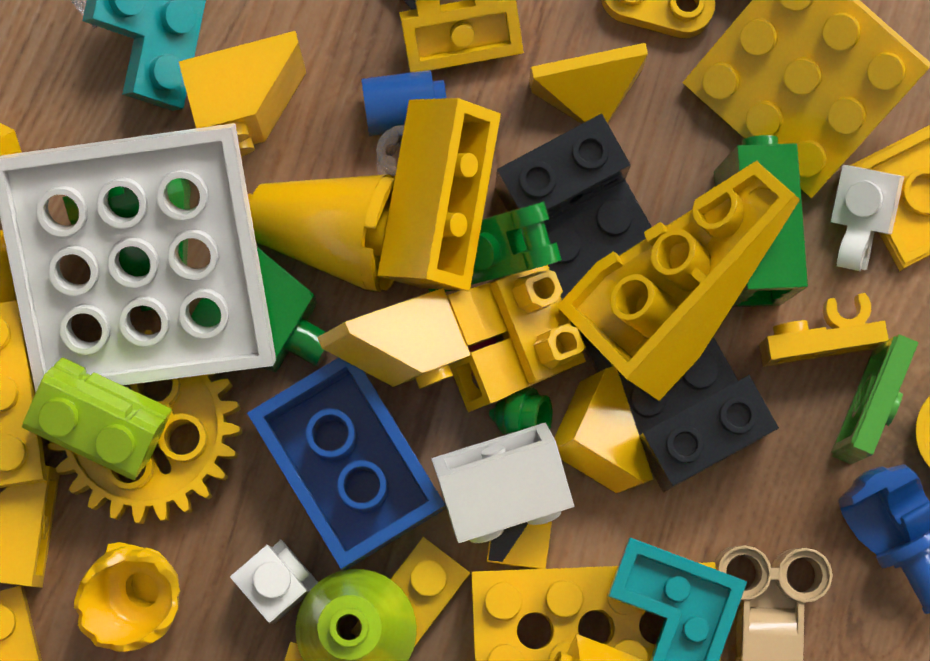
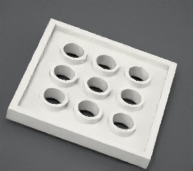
[0,123,276,392]

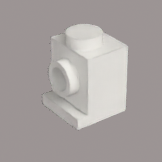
[230,540,318,624]

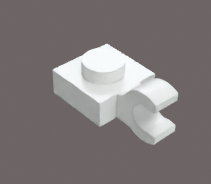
[831,165,904,271]

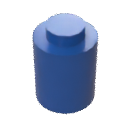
[361,70,446,136]

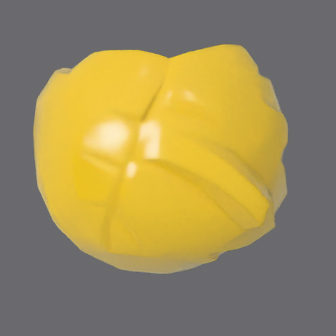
[74,542,180,652]

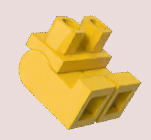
[447,265,586,412]

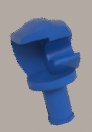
[838,464,930,614]

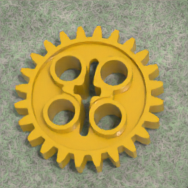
[48,330,242,524]

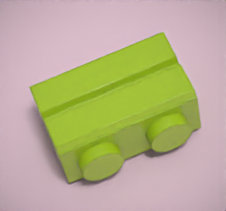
[22,357,172,480]

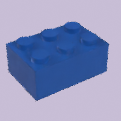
[247,357,446,570]

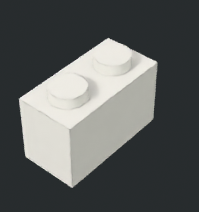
[431,422,575,544]

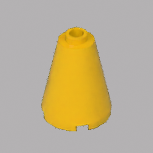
[248,174,395,292]

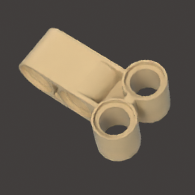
[713,545,833,661]

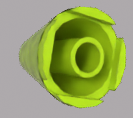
[296,569,417,661]

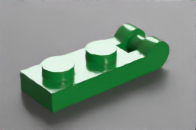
[428,201,562,293]

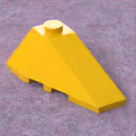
[557,160,800,401]

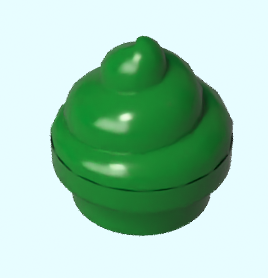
[489,387,553,435]

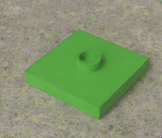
[831,334,919,464]

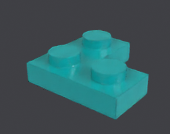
[82,0,206,111]
[607,537,747,661]

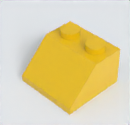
[179,31,306,157]

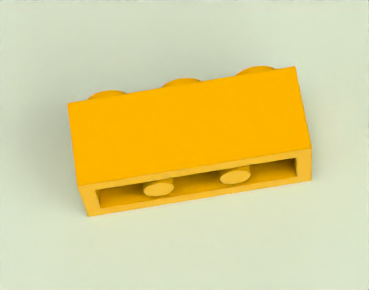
[377,98,501,291]

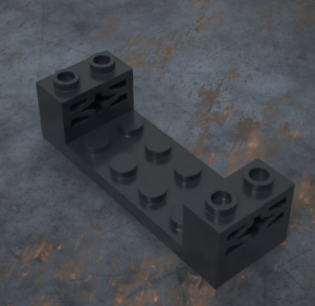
[495,113,779,493]

